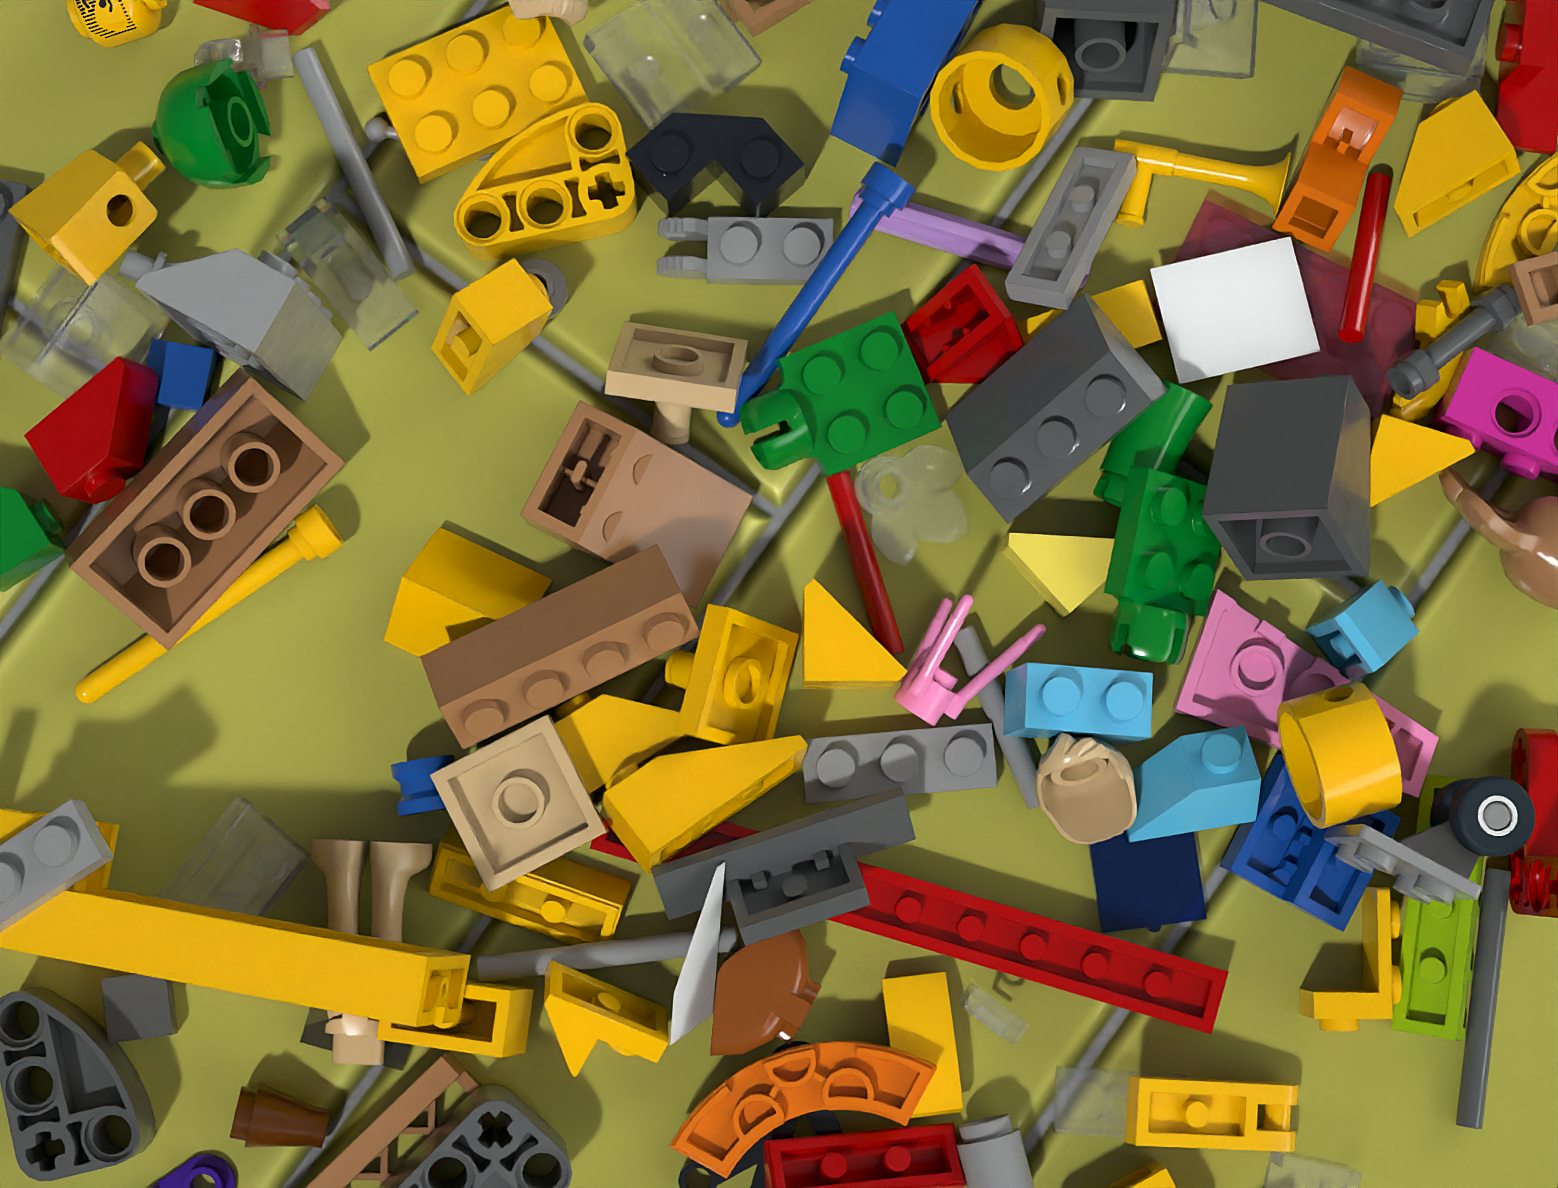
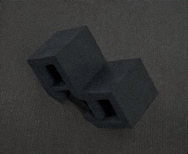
[625,112,805,218]

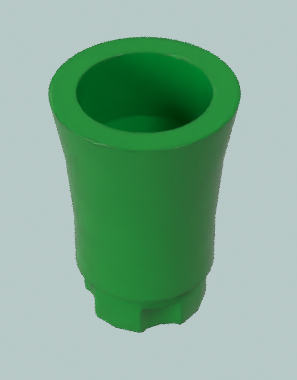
[1093,378,1213,508]

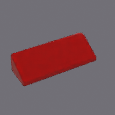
[763,1122,967,1188]

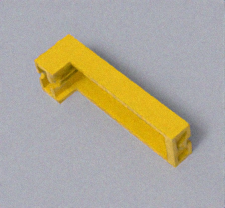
[0,808,471,1027]

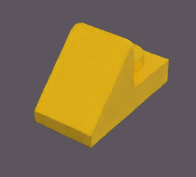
[544,960,669,1077]

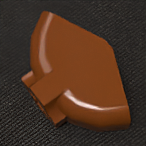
[710,928,822,1056]

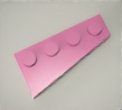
[1172,589,1439,798]

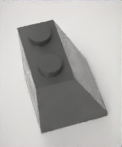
[1030,0,1174,102]
[1201,374,1370,581]

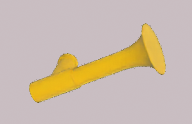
[1113,138,1291,228]

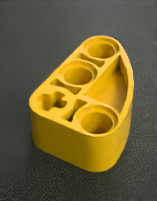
[454,103,638,261]

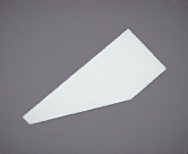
[670,862,725,1045]

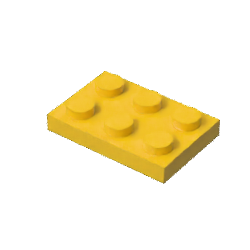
[366,5,590,185]

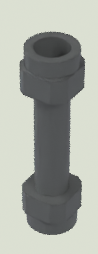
[1386,283,1522,400]

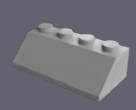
[135,248,343,402]

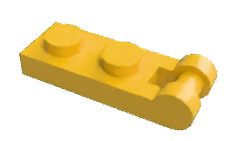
[1124,1075,1299,1152]

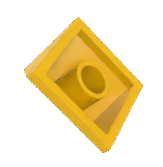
[384,527,554,658]
[802,578,908,689]

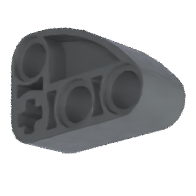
[0,987,156,1181]
[379,1083,572,1188]

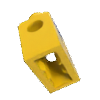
[8,141,166,286]

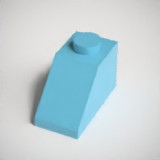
[1305,579,1420,679]
[1126,725,1261,843]

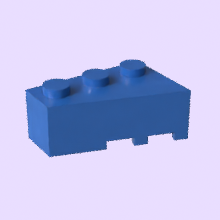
[830,0,984,167]

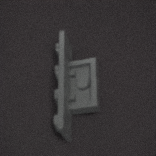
[651,786,916,946]

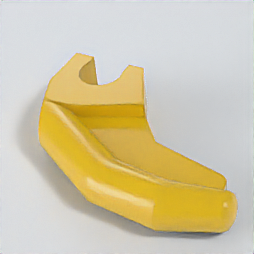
[1388,280,1471,423]

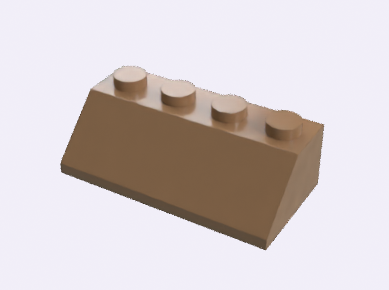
[64,366,345,651]
[420,544,700,749]

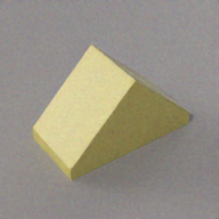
[1002,533,1115,618]

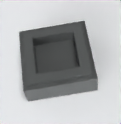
[101,974,178,1043]

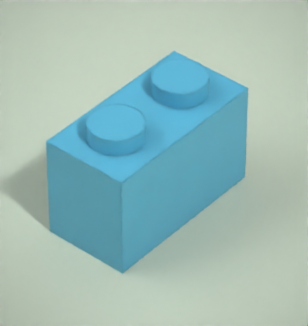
[1003,662,1153,745]

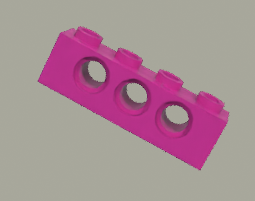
[1428,347,1558,485]

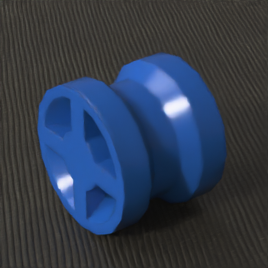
[391,755,456,816]

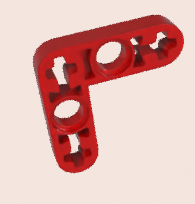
[1508,728,1558,918]

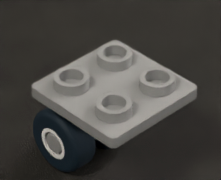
[1323,776,1535,905]

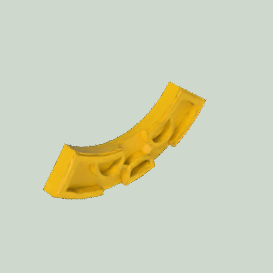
[1473,151,1558,295]

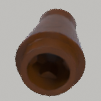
[230,1082,331,1149]

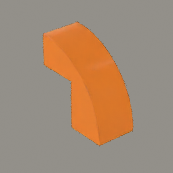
[1272,65,1404,253]

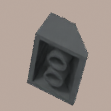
[945,292,1169,524]

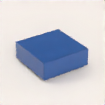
[146,338,218,413]

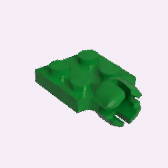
[739,310,942,477]
[1103,466,1221,665]

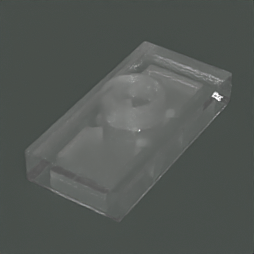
[1052,1065,1188,1138]

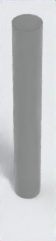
[953,625,1039,809]

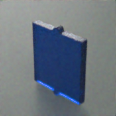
[1088,830,1207,933]

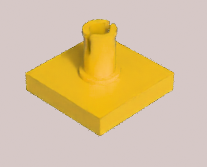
[665,604,799,746]

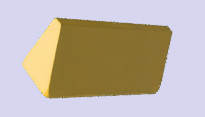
[425,821,632,945]

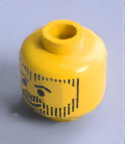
[66,0,167,48]

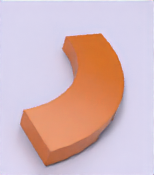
[669,1041,937,1179]

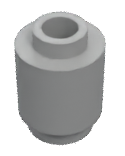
[956,1114,1034,1188]

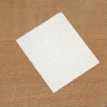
[1150,237,1320,384]

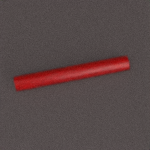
[1338,173,1392,343]
[826,471,905,656]

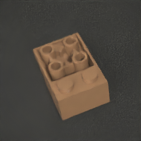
[520,400,753,610]

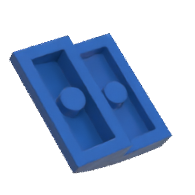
[1219,754,1401,932]

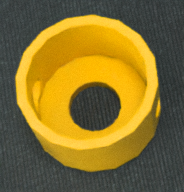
[930,23,1074,172]
[1277,680,1403,829]

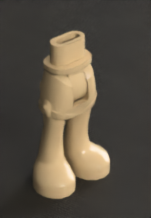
[310,838,433,1065]

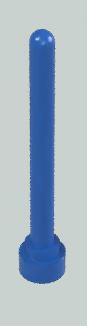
[716,161,916,428]

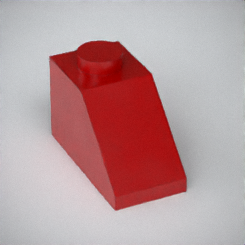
[24,356,159,505]

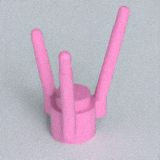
[893,594,1046,726]

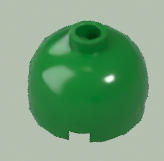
[152,58,271,189]

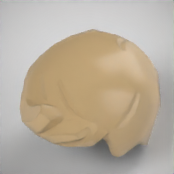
[1035,732,1137,845]

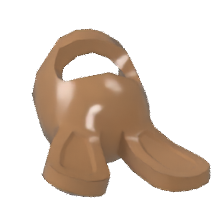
[1438,466,1558,610]

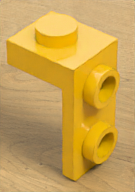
[1299,886,1402,1031]

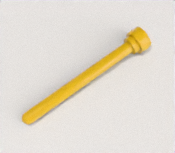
[75,504,345,704]

